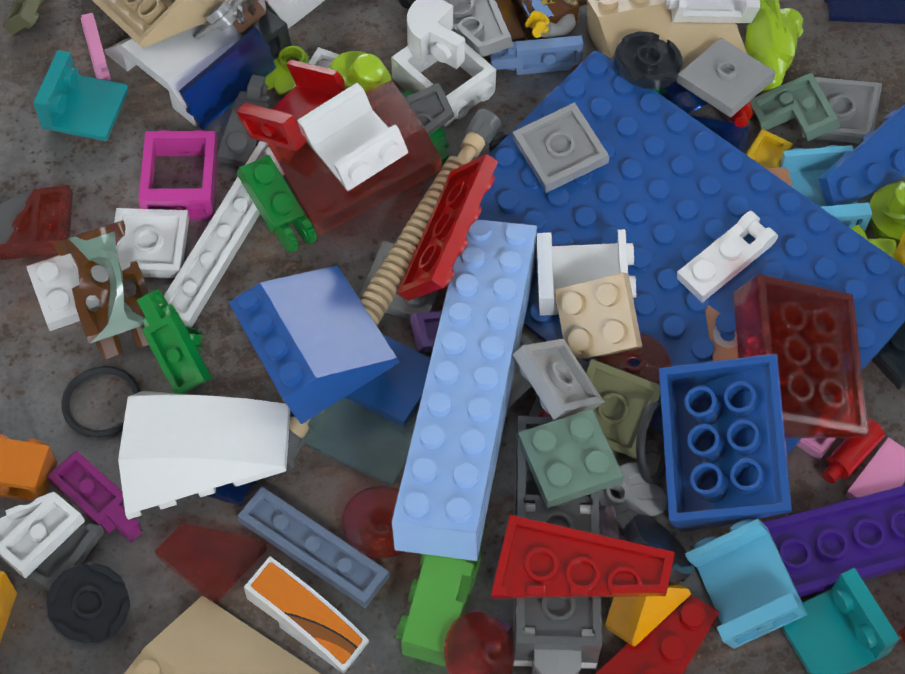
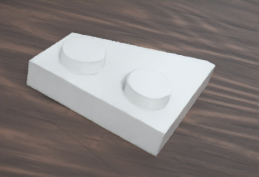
[0,492,85,578]

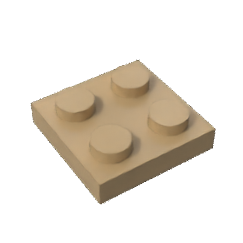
[555,272,642,361]

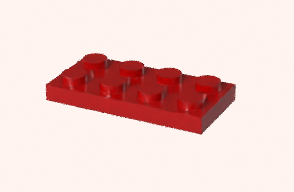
[396,154,498,301]

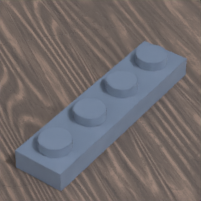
[237,487,389,608]

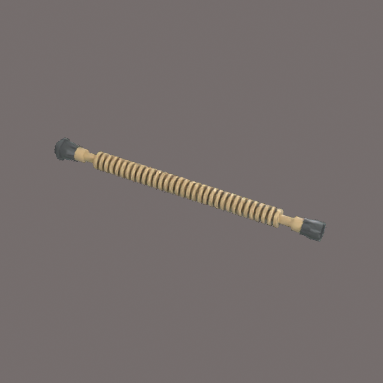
[279,109,501,474]

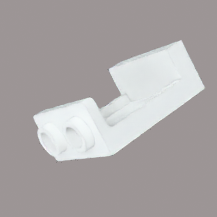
[666,0,760,23]

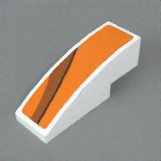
[244,556,369,674]

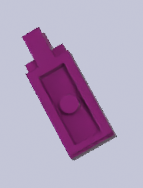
[47,450,143,543]

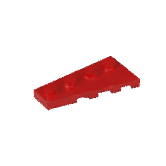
[491,515,675,599]
[596,595,720,674]

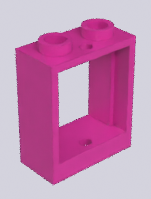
[138,130,219,220]

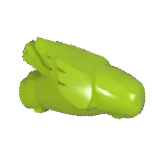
[745,0,804,95]

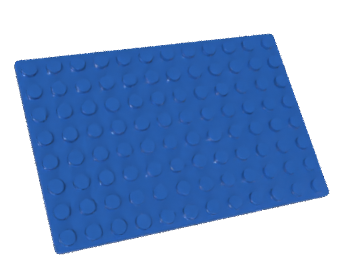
[452,51,905,456]

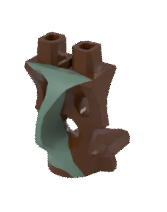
[53,220,149,360]

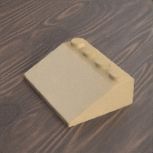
[92,0,230,48]
[587,0,747,72]
[124,595,321,674]

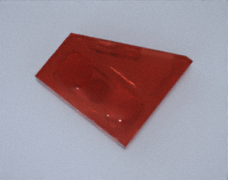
[0,185,73,260]
[155,523,267,604]

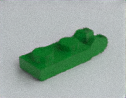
[237,155,317,253]

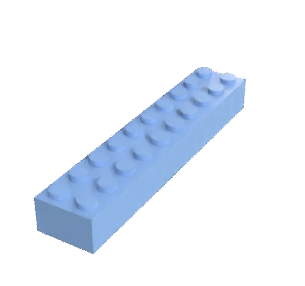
[392,219,537,561]

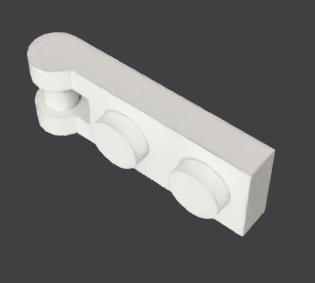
[677,211,778,303]

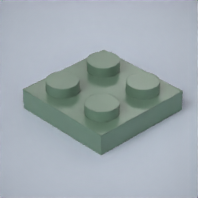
[517,409,624,508]

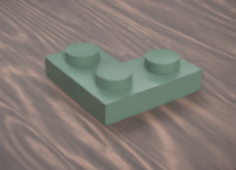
[751,72,840,141]

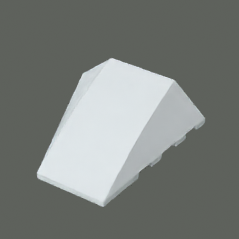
[104,0,247,126]
[118,390,290,520]

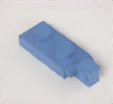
[489,35,584,75]

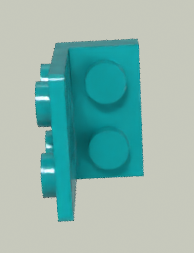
[33,50,129,141]
[781,568,900,674]

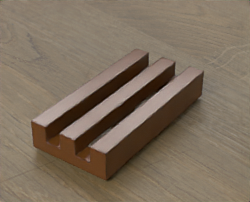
[233,0,266,33]

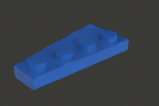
[818,104,905,206]

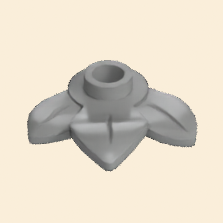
[193,0,243,39]
[599,462,668,532]

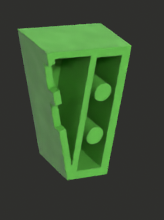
[396,530,484,668]

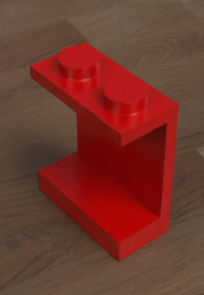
[236,60,346,151]

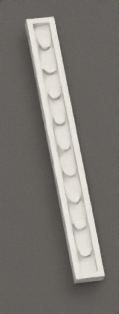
[164,47,339,328]

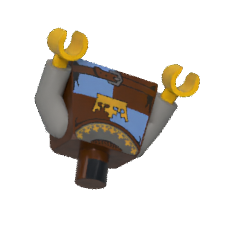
[511,0,587,40]

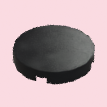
[613,31,683,89]
[625,514,694,583]
[46,562,130,646]

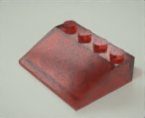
[268,80,442,236]
[733,274,869,438]

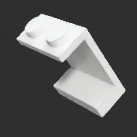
[297,83,409,191]
[537,229,636,315]

